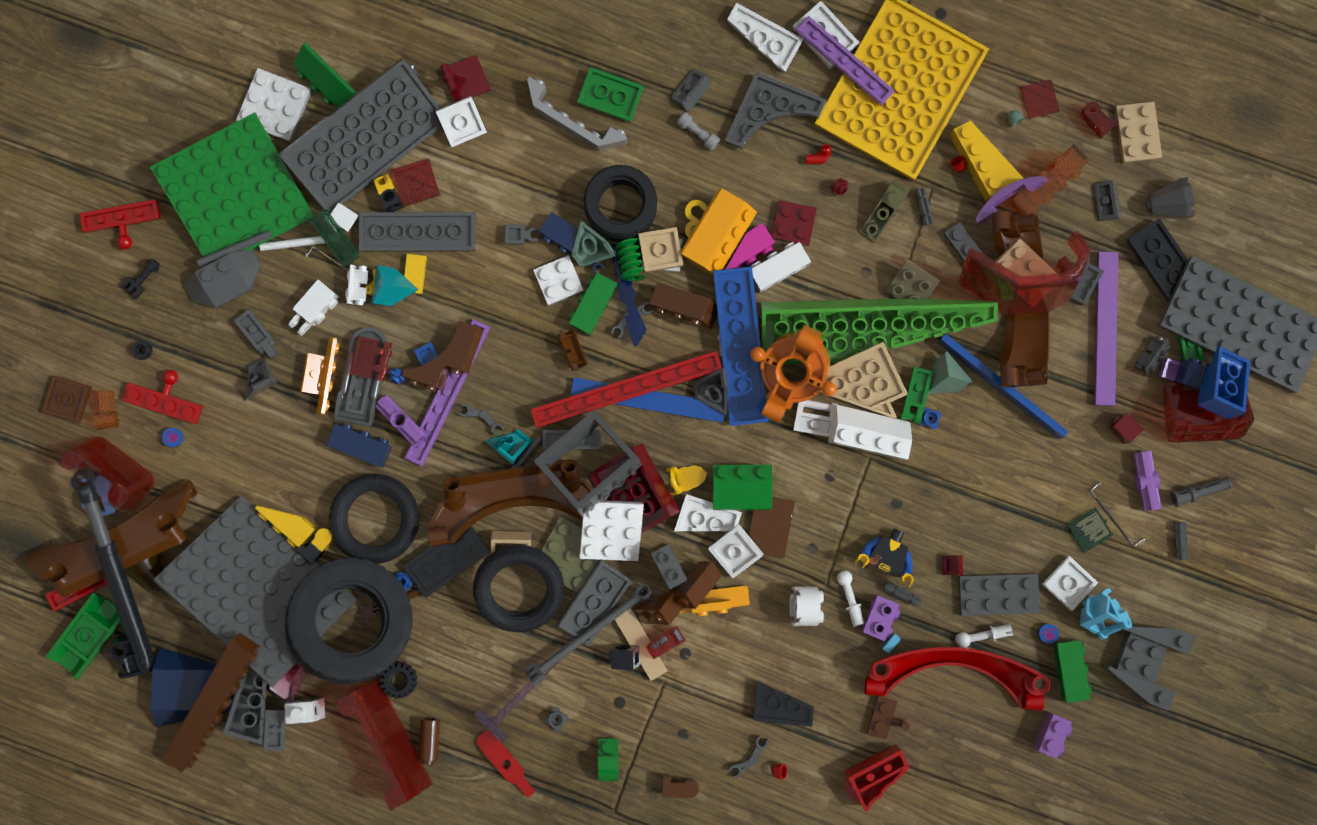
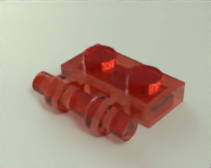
[350,336,393,381]

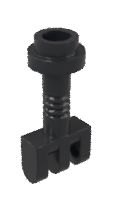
[121,258,161,300]

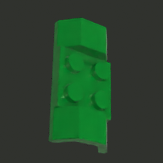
[45,592,120,680]

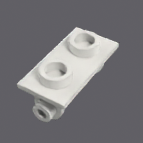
[345,265,368,305]

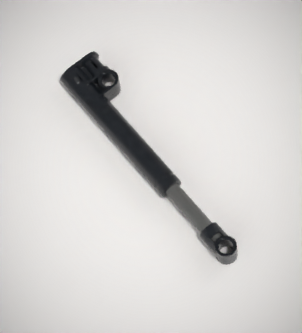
[70,467,156,679]

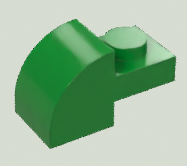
[598,738,619,782]

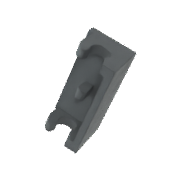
[263,708,285,750]

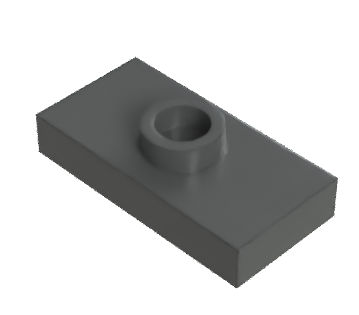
[1067,262,1104,305]

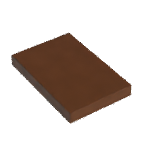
[748,497,795,558]

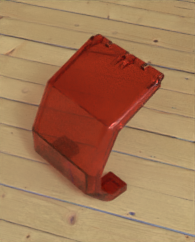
[959,231,1090,315]

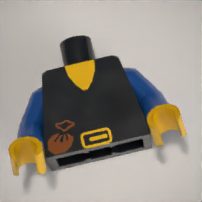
[854,528,914,587]

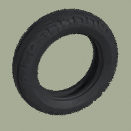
[329,474,419,564]
[473,545,564,633]

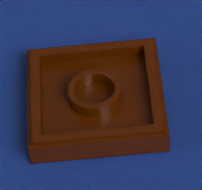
[41,375,92,423]

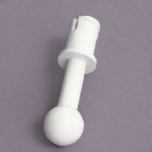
[837,570,865,627]
[955,623,1013,647]

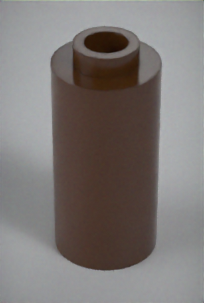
[418,718,440,764]

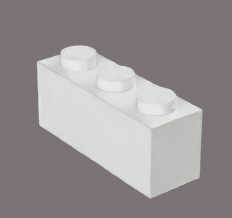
[750,242,811,293]

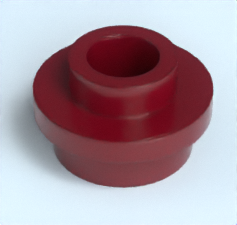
[830,178,849,196]

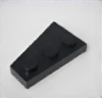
[753,680,814,727]

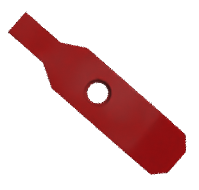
[476,730,536,798]

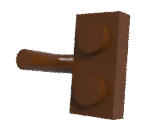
[867,696,910,740]

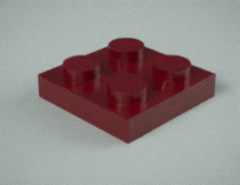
[772,200,817,246]

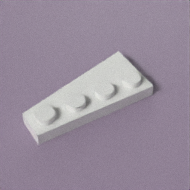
[727,3,803,74]

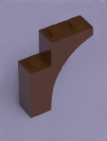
[402,321,483,392]
[634,561,722,625]

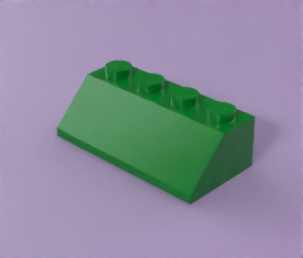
[293,42,357,108]

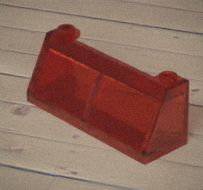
[335,679,433,811]

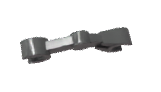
[611,302,654,339]
[458,404,505,436]
[729,735,768,778]

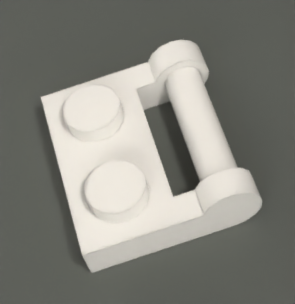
[793,400,838,437]

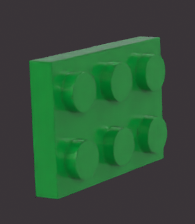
[577,67,644,123]

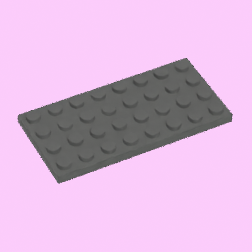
[279,58,442,215]
[1158,256,1317,393]

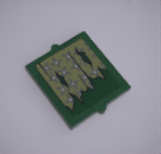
[1067,508,1113,553]

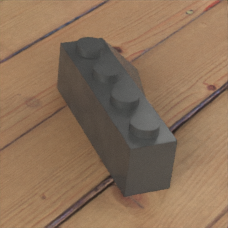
[223,667,266,745]

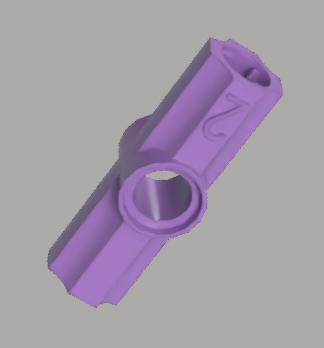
[375,395,427,447]
[1133,451,1162,511]

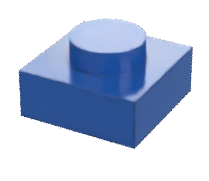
[414,342,439,366]

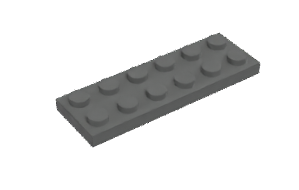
[359,212,476,252]

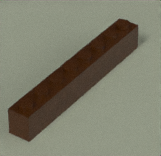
[162,632,260,773]

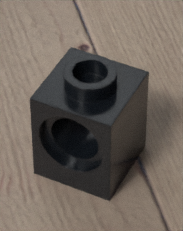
[609,645,640,670]

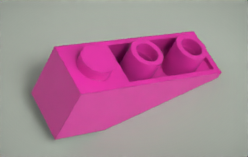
[726,223,775,269]

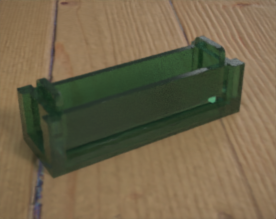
[308,209,361,269]

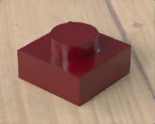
[942,555,963,575]

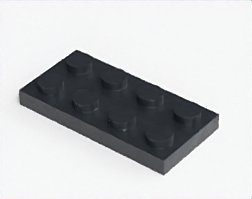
[1126,218,1188,302]
[403,526,490,598]

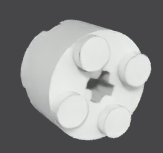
[789,586,824,626]

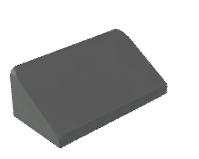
[670,69,711,112]
[1094,180,1122,222]

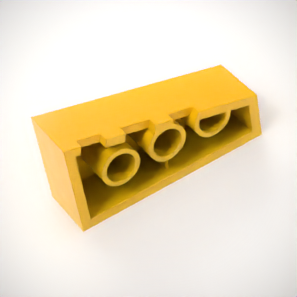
[949,120,1024,202]

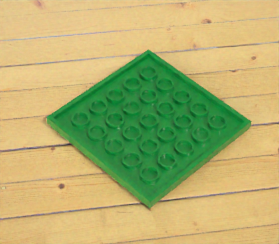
[150,112,315,265]

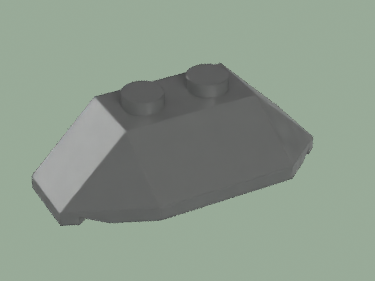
[183,249,261,308]

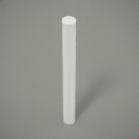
[260,234,338,251]

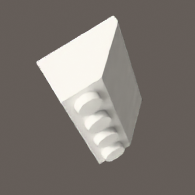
[828,405,912,460]

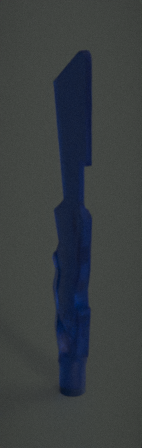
[611,244,647,346]

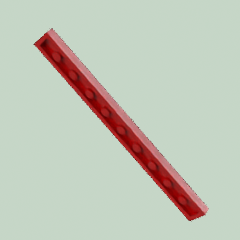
[530,351,722,429]

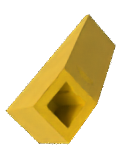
[255,506,319,547]

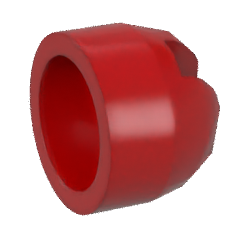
[950,156,967,173]
[771,763,787,780]

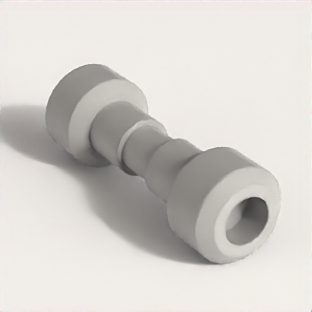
[677,112,720,151]

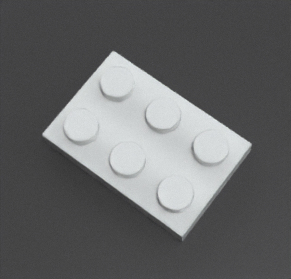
[792,1,859,69]

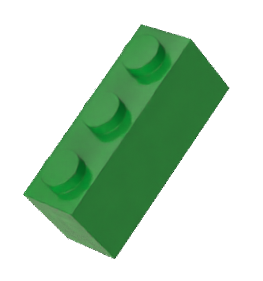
[568,273,618,337]
[1052,639,1092,703]

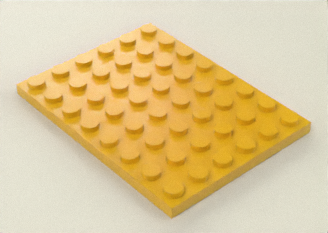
[814,0,989,181]

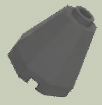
[1146,177,1195,219]

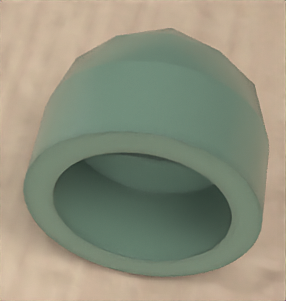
[1007,110,1024,127]

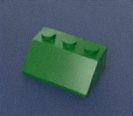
[712,465,773,510]

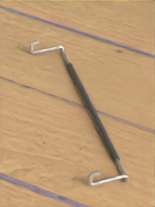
[1090,482,1145,547]

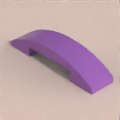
[976,176,1048,224]

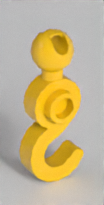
[685,200,707,239]

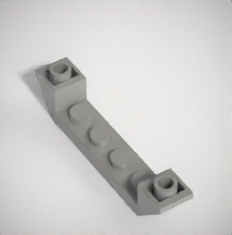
[528,77,627,151]

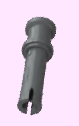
[1170,477,1232,508]

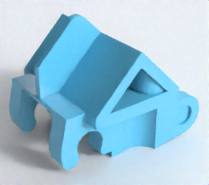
[1080,588,1132,640]

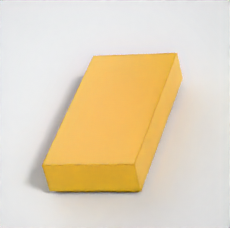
[404,254,427,295]

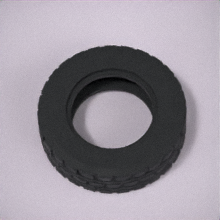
[285,557,413,684]

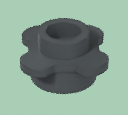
[545,707,569,731]

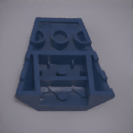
[150,648,236,727]

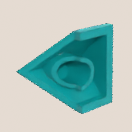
[371,265,419,307]
[484,429,533,464]

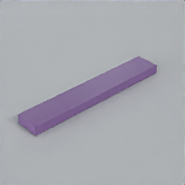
[795,16,895,106]

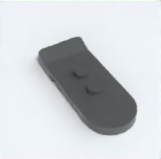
[334,327,389,426]

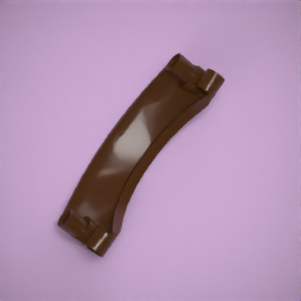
[992,211,1049,388]

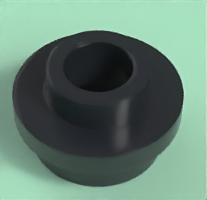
[133,341,153,360]

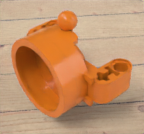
[750,325,837,423]

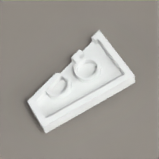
[674,494,742,531]

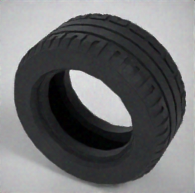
[583,164,657,242]

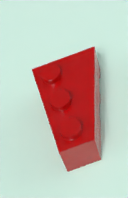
[844,744,910,812]

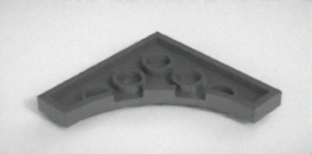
[725,72,826,150]

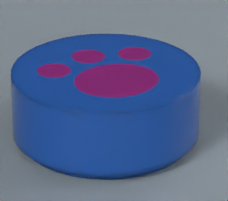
[162,428,183,447]
[1038,624,1059,644]

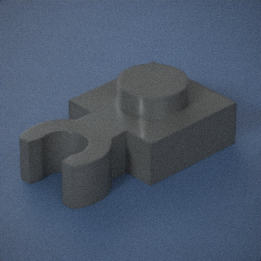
[505,224,539,245]

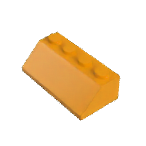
[680,188,757,276]

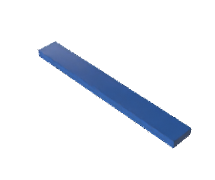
[937,334,1068,439]
[570,378,725,423]

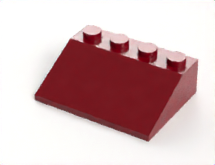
[588,443,680,533]

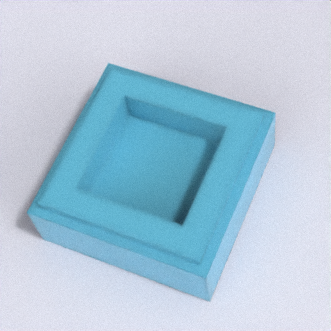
[880,633,900,653]

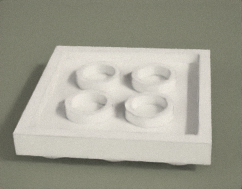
[236,68,312,143]
[579,501,644,561]

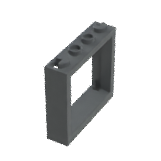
[534,410,642,516]

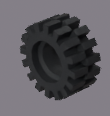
[380,662,418,699]

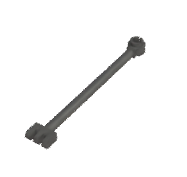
[524,584,653,685]

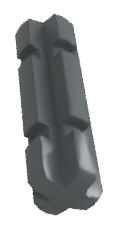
[915,188,934,226]
[1174,522,1189,560]
[883,581,921,606]

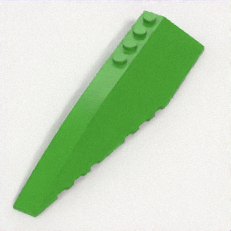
[761,299,998,364]

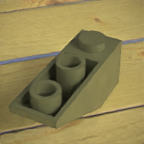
[860,180,910,242]

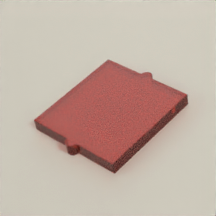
[1020,79,1060,119]

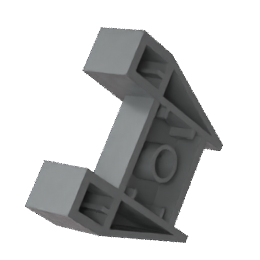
[1102,626,1196,711]

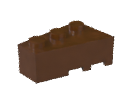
[649,282,718,329]

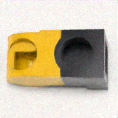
[374,173,404,212]
[297,528,334,563]

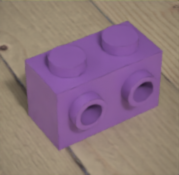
[860,595,900,641]
[1033,711,1072,759]

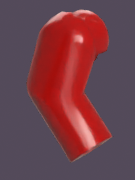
[805,144,832,164]

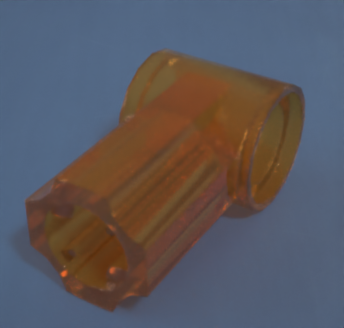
[94,390,119,430]

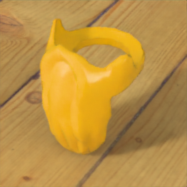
[666,465,707,495]

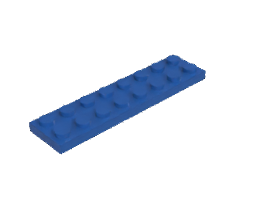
[713,267,769,426]

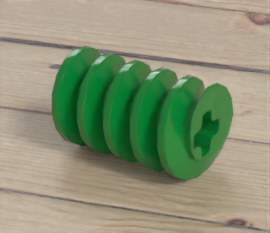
[616,238,646,282]

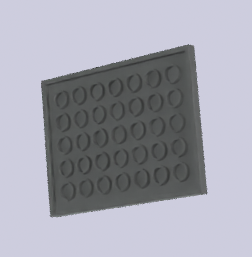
[154,496,357,688]

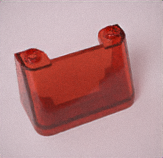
[1163,382,1255,443]
[57,436,155,510]

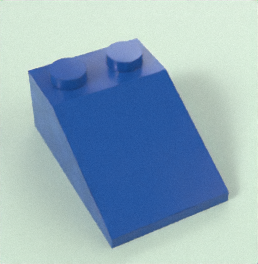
[1198,346,1251,420]

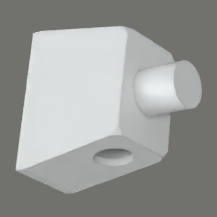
[284,698,325,724]

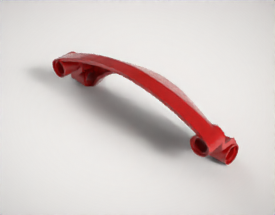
[864,646,1050,711]

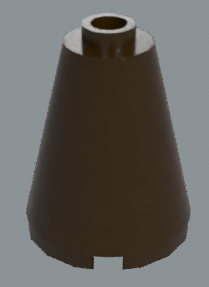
[126,554,164,592]

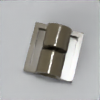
[886,259,940,299]

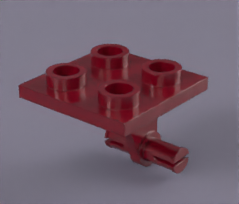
[440,55,491,102]

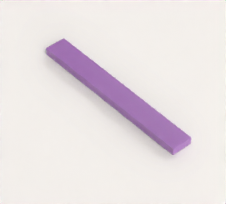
[1094,252,1118,406]
[404,319,490,467]

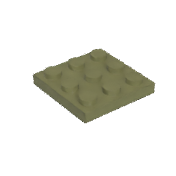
[541,516,603,592]

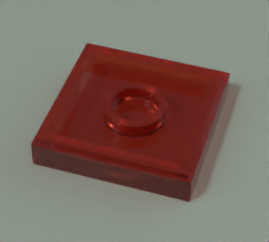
[392,158,441,207]

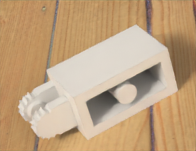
[289,280,339,336]

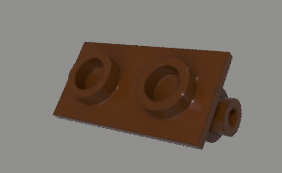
[557,329,588,371]

